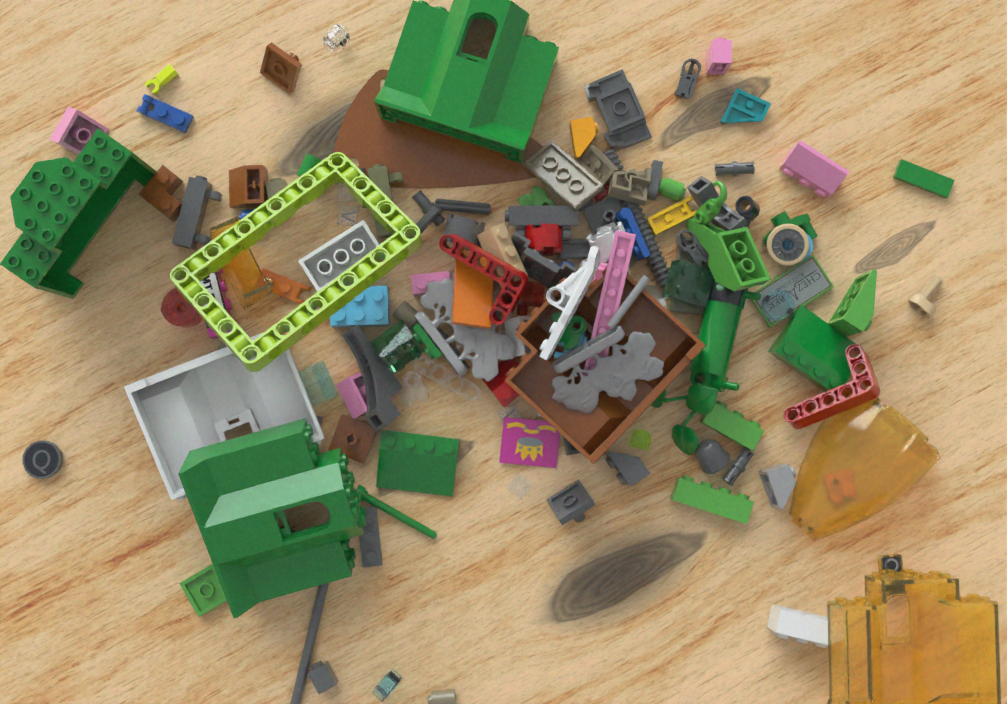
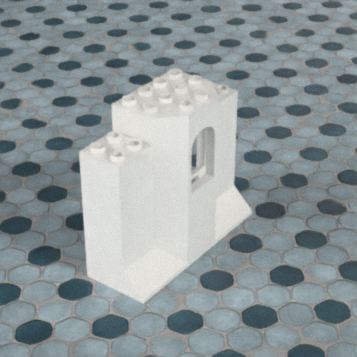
[124,332,324,501]

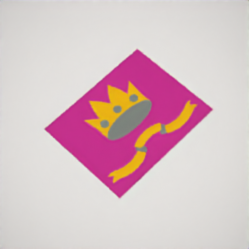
[499,417,560,468]

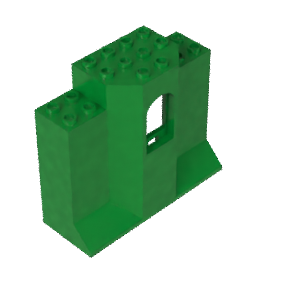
[374,0,559,164]
[0,129,157,299]
[178,418,367,618]

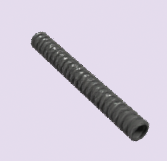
[603,149,675,288]

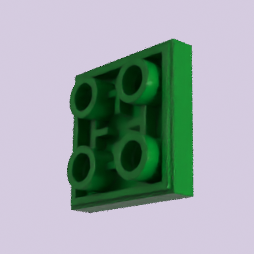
[412,323,444,361]

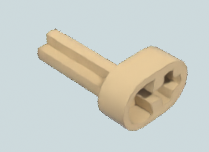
[908,275,943,318]

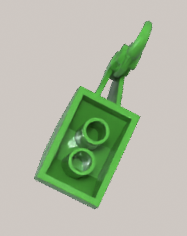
[686,181,771,291]

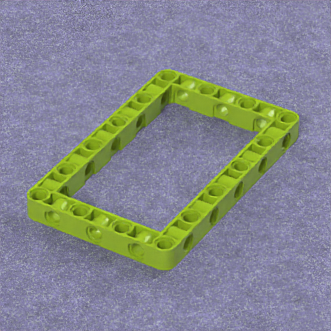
[170,152,422,372]

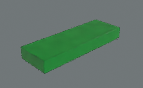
[893,159,954,199]

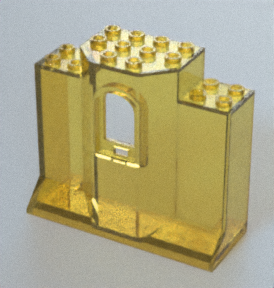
[827,569,1001,704]

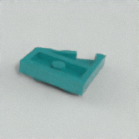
[720,88,771,123]

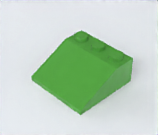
[828,269,877,337]

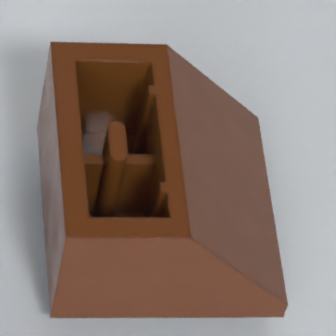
[229,165,268,208]

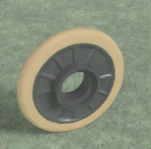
[766,224,809,266]

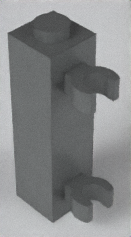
[172,175,222,250]
[505,206,579,239]

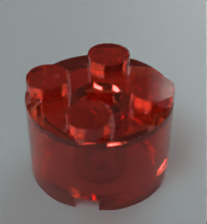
[161,288,202,328]

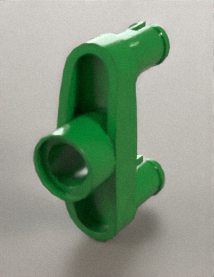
[762,211,818,247]

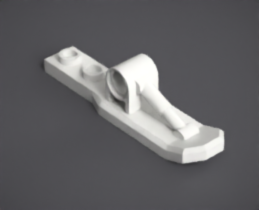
[540,246,600,360]

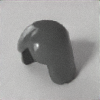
[695,439,730,474]

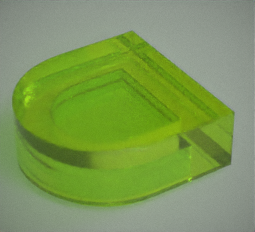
[629,429,651,451]

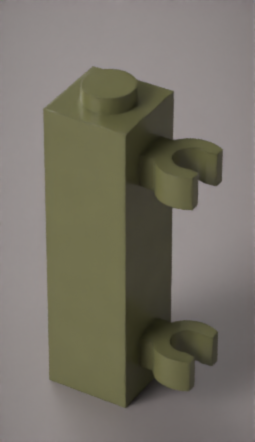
[368,164,403,239]

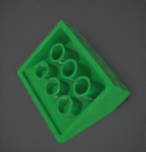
[768,305,859,392]
[376,430,460,497]

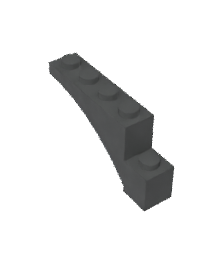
[342,325,403,432]

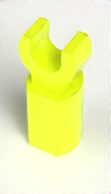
[145,64,178,95]

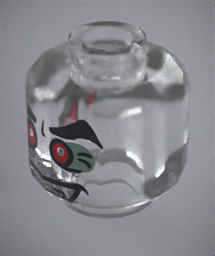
[322,24,350,52]

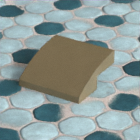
[575,144,619,187]

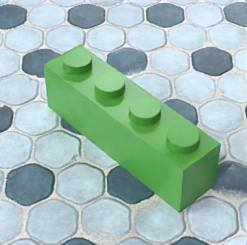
[670,475,754,524]

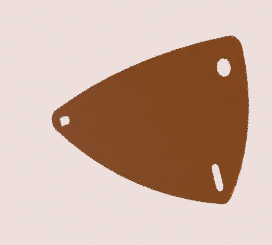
[334,69,543,188]

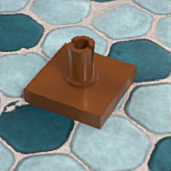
[260,42,302,94]
[328,414,377,464]

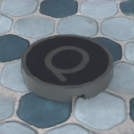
[22,441,63,479]

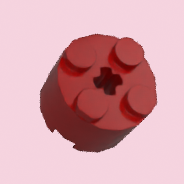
[524,223,563,256]

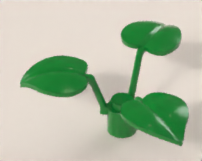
[650,384,718,455]

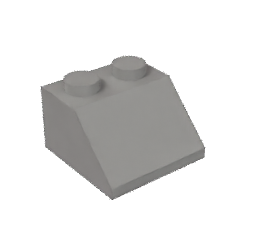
[759,463,796,509]

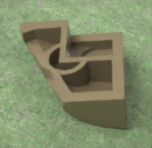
[608,168,652,206]

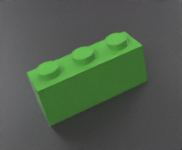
[700,401,764,451]

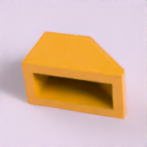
[569,117,598,160]

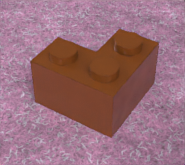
[138,165,183,222]

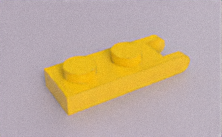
[647,196,698,236]

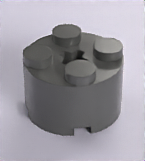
[443,214,486,246]

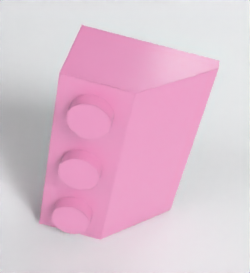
[779,140,850,198]

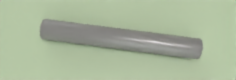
[607,275,650,329]

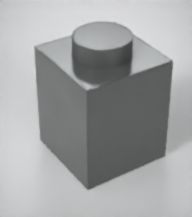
[308,660,338,694]

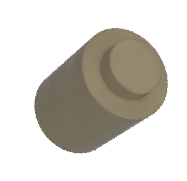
[392,301,420,330]
[428,689,456,704]

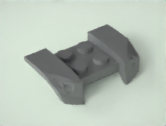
[585,69,652,150]
[511,231,578,298]

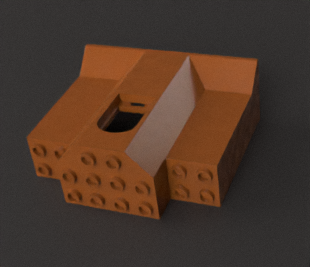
[505,267,706,464]

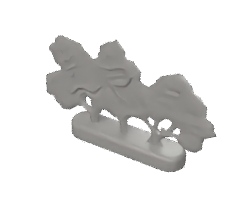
[414,278,517,382]
[551,325,664,414]

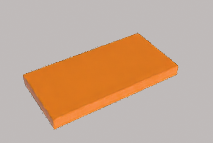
[451,250,493,329]

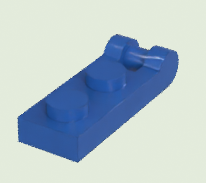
[136,94,194,134]
[615,208,651,261]

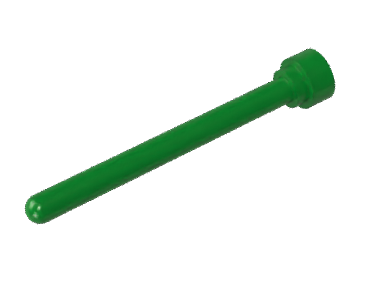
[357,485,437,539]

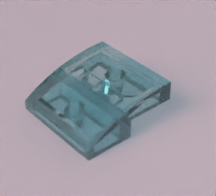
[299,361,338,407]

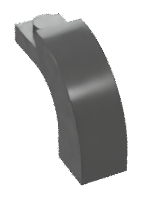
[687,176,747,231]

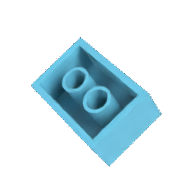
[330,286,390,328]

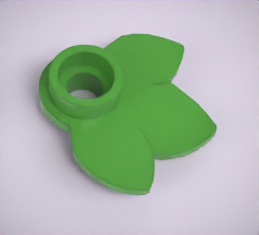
[518,186,555,206]

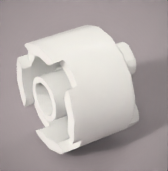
[586,221,626,263]

